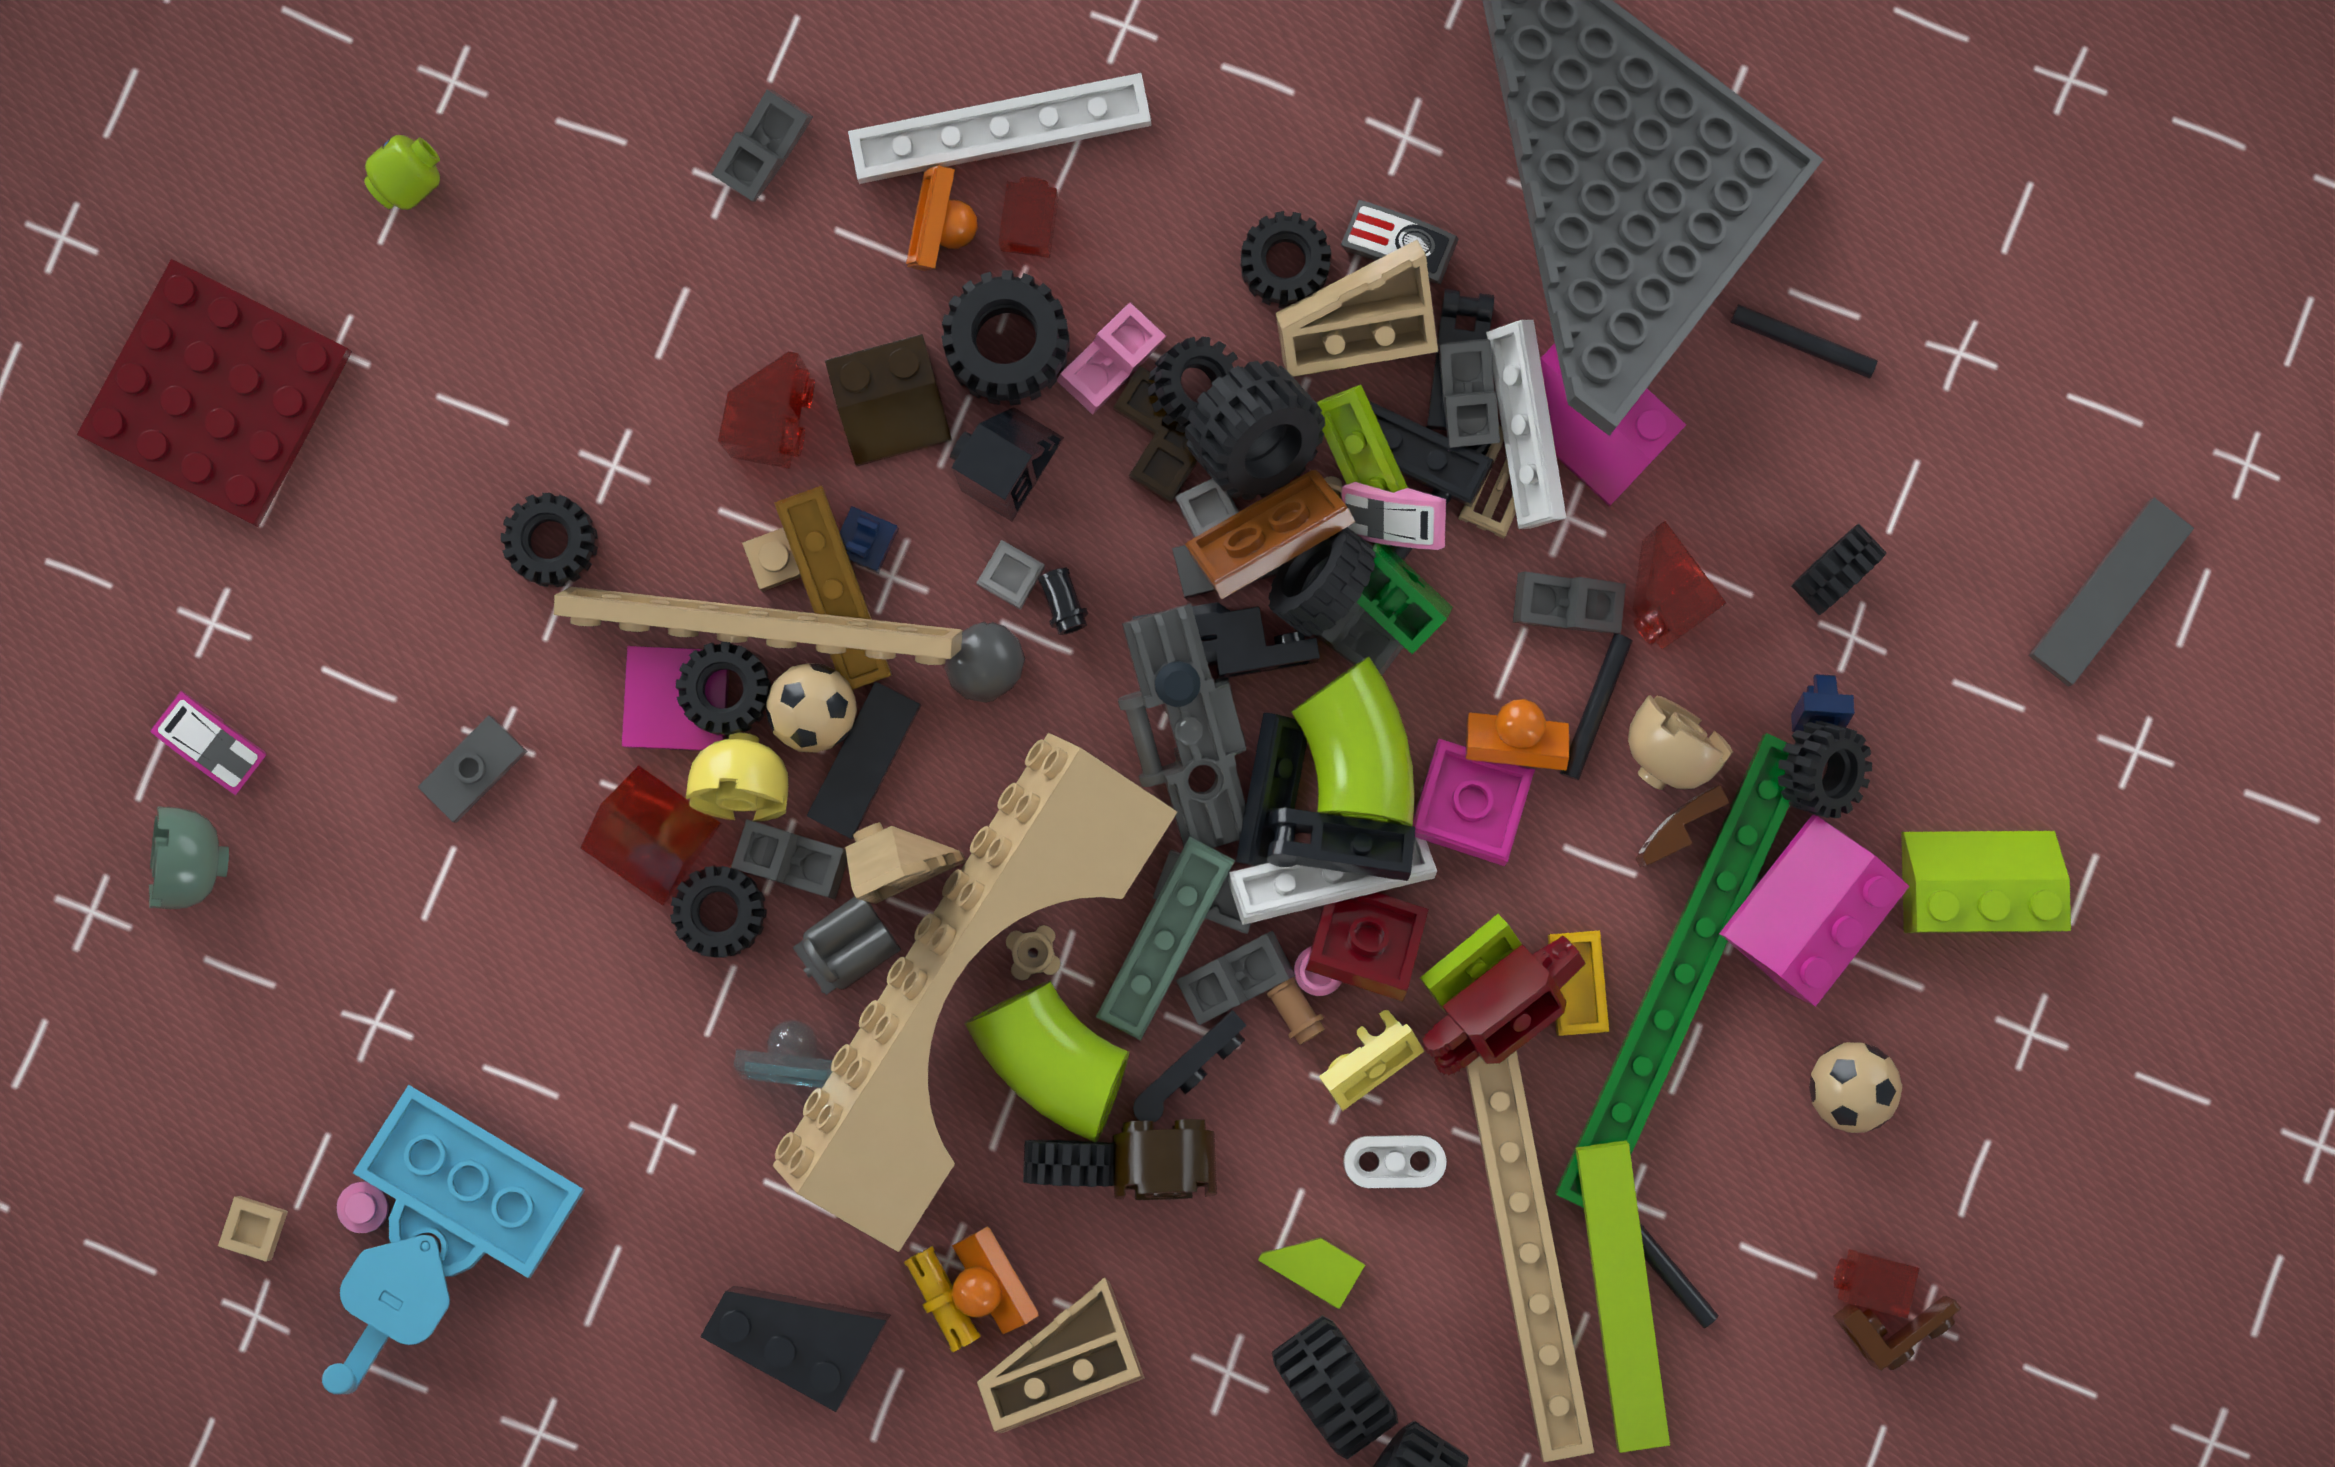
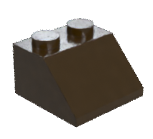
[825,334,952,467]

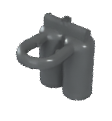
[793,896,901,995]

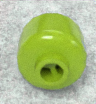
[364,135,440,210]

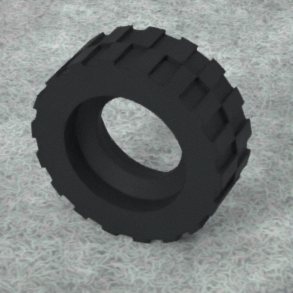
[1268,527,1376,637]

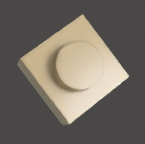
[742,528,801,592]
[218,1196,288,1262]

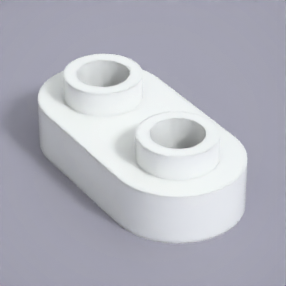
[1343,1135,1447,1188]

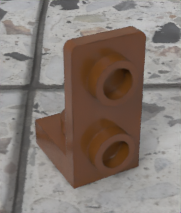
[1833,1296,1961,1371]

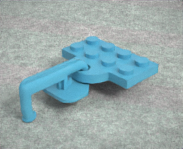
[322,1085,585,1394]

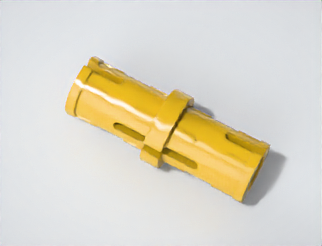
[904,1246,981,1352]

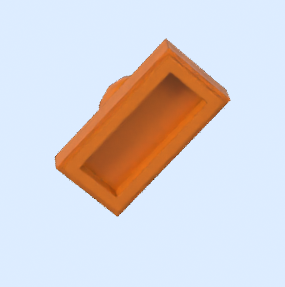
[906,166,978,271]
[1465,699,1569,770]
[951,1226,1039,1334]

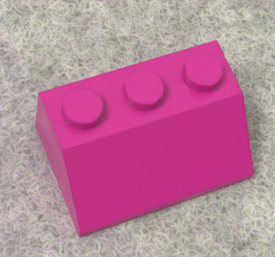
[1540,343,1686,507]
[1719,814,1909,1007]

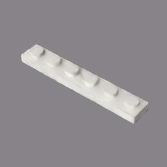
[848,73,1151,184]

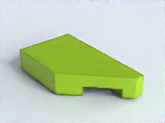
[1258,1237,1365,1309]

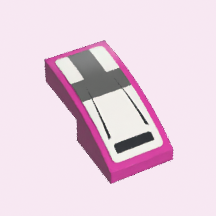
[150,690,266,795]

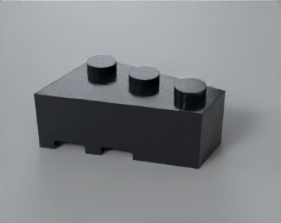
[700,1286,891,1412]

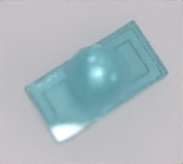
[733,1020,833,1088]

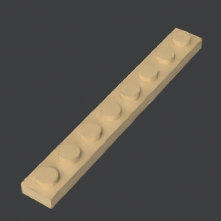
[554,587,962,665]
[1466,1051,1594,1462]

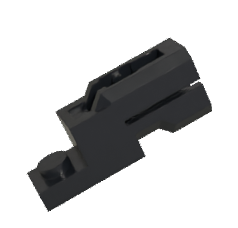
[1132,602,1320,678]

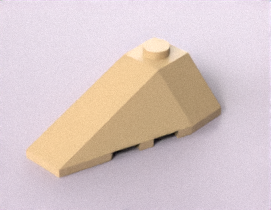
[845,822,966,904]

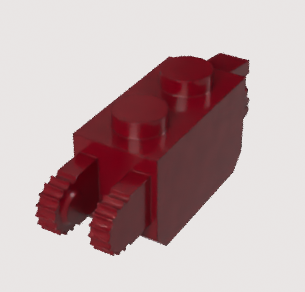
[1422,936,1586,1076]

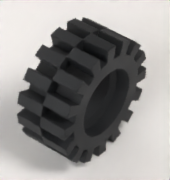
[1240,211,1331,308]
[1148,336,1243,433]
[501,493,598,587]
[1791,524,1887,615]
[676,642,772,736]
[1778,721,1872,819]
[670,866,767,958]
[1023,1140,1114,1187]

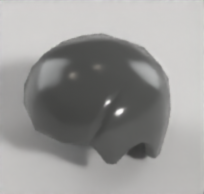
[945,622,1025,703]

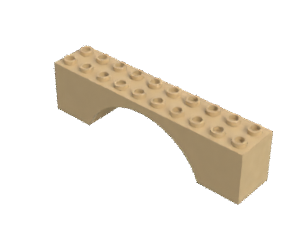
[773,733,1177,1252]

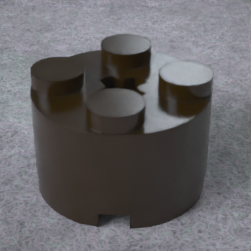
[1112,1119,1217,1200]

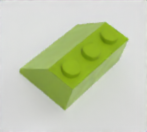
[1901,831,2071,933]

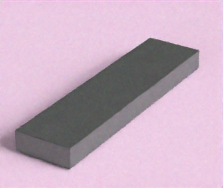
[2028,497,2194,686]

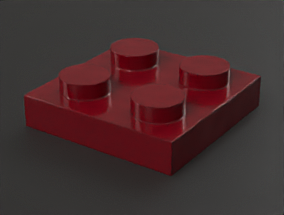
[1305,892,1429,1002]

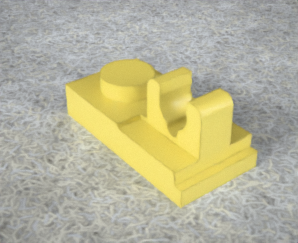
[1319,1010,1424,1111]

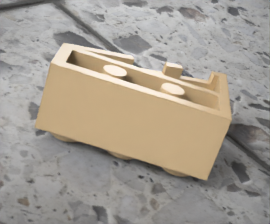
[1276,240,1438,377]
[977,1277,1145,1433]

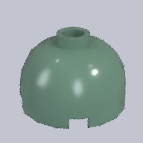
[149,806,229,909]

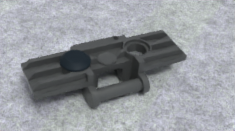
[1118,604,1247,848]

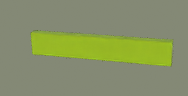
[1576,1140,1670,1453]

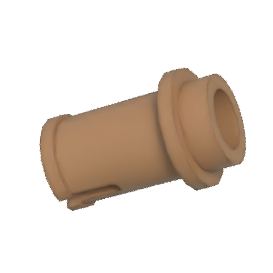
[1267,977,1325,1045]

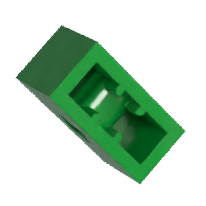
[1357,543,1453,655]

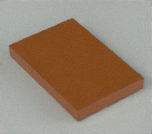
[1185,469,1355,599]

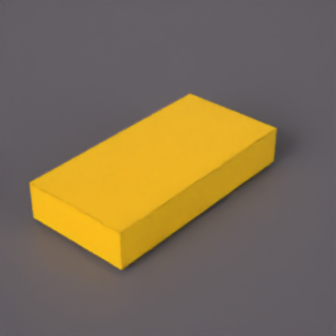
[1548,930,1609,1036]

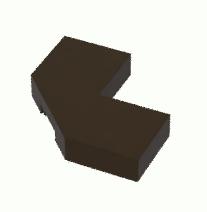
[1113,365,1198,504]

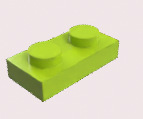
[1420,914,1522,1013]

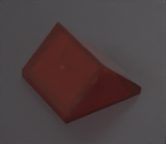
[580,765,722,906]

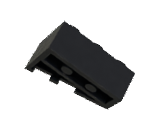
[950,407,1064,522]

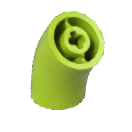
[1291,656,1414,826]
[964,980,1129,1142]

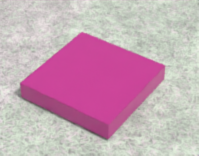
[622,646,729,751]
[1412,739,1535,866]

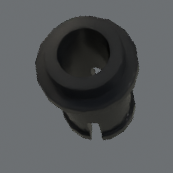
[1038,567,1088,635]

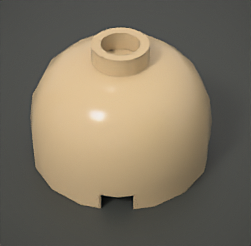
[1628,695,1733,790]

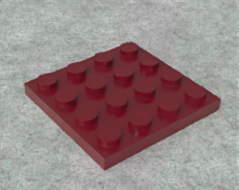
[77,259,352,528]

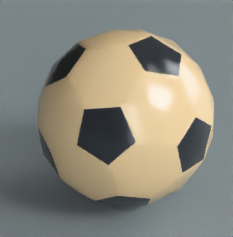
[766,663,857,752]
[1809,1042,1902,1133]

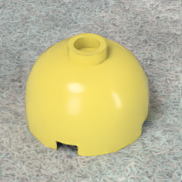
[686,733,788,821]

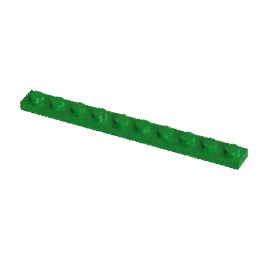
[1554,733,1790,1208]

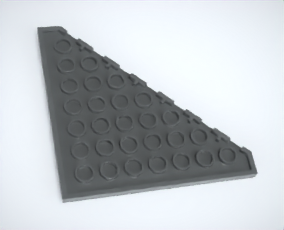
[1482,0,1824,436]

